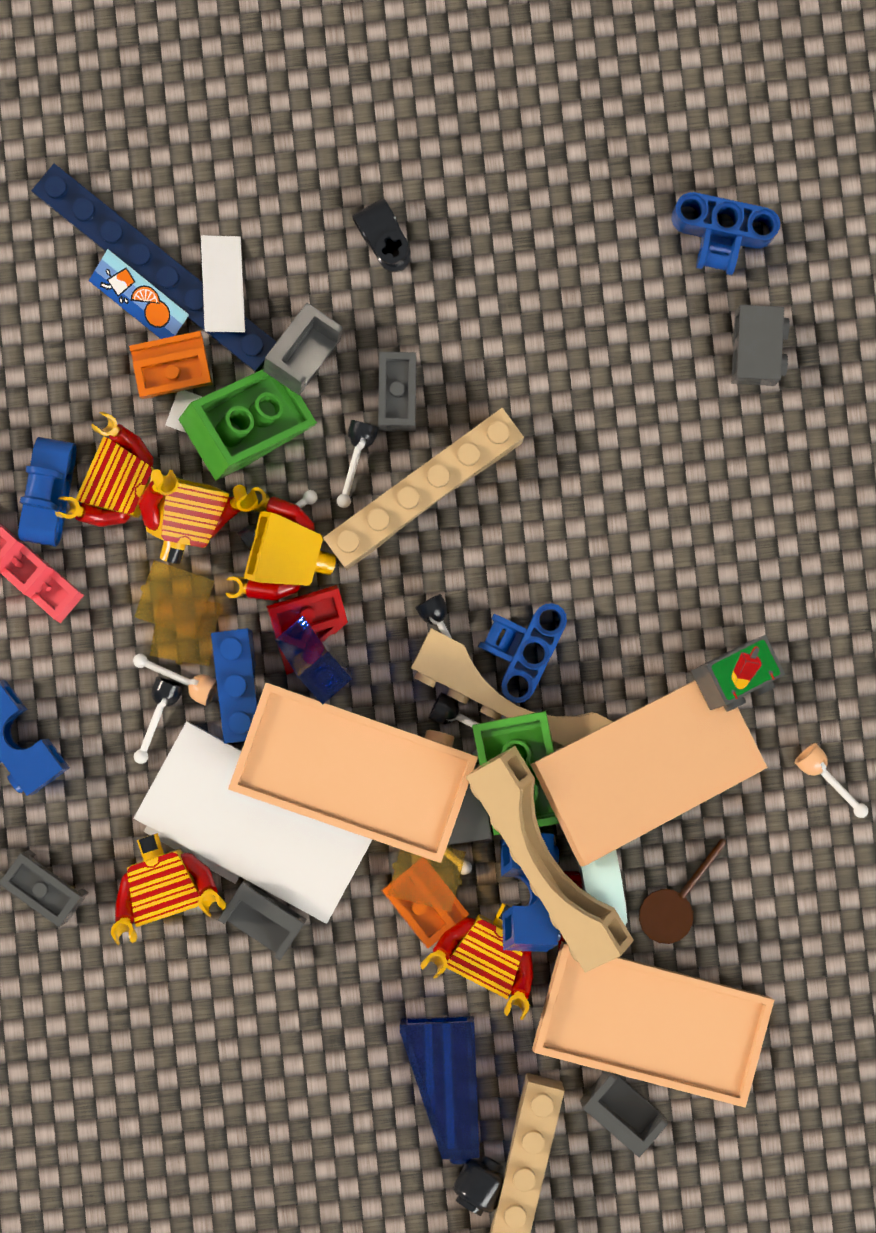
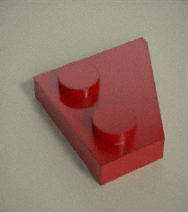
[266,585,348,674]

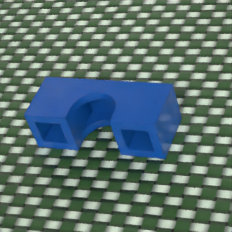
[211,628,259,744]
[0,680,70,796]
[500,833,561,952]

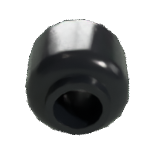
[453,1156,504,1216]

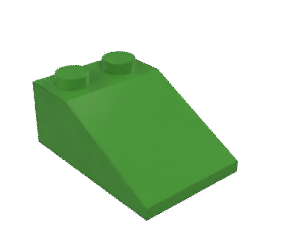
[178,369,317,481]
[472,711,559,835]

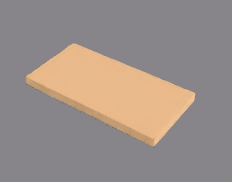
[530,680,768,867]
[228,682,478,863]
[532,941,774,1108]

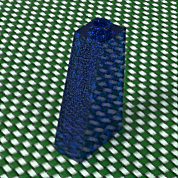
[275,616,352,705]
[400,1016,480,1165]

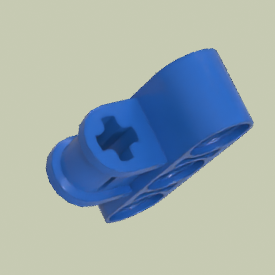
[671,192,780,276]
[18,437,77,547]
[478,603,567,703]

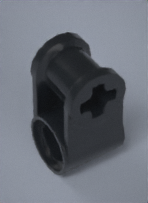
[352,198,411,272]

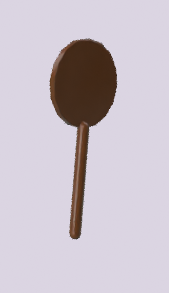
[639,839,726,944]

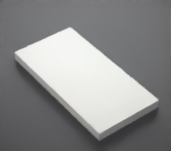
[133,721,373,924]

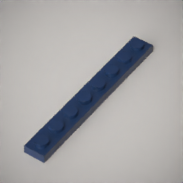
[31,163,276,373]

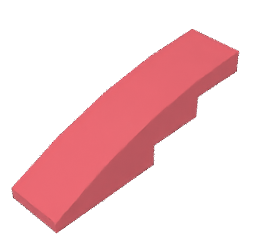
[0,523,84,623]

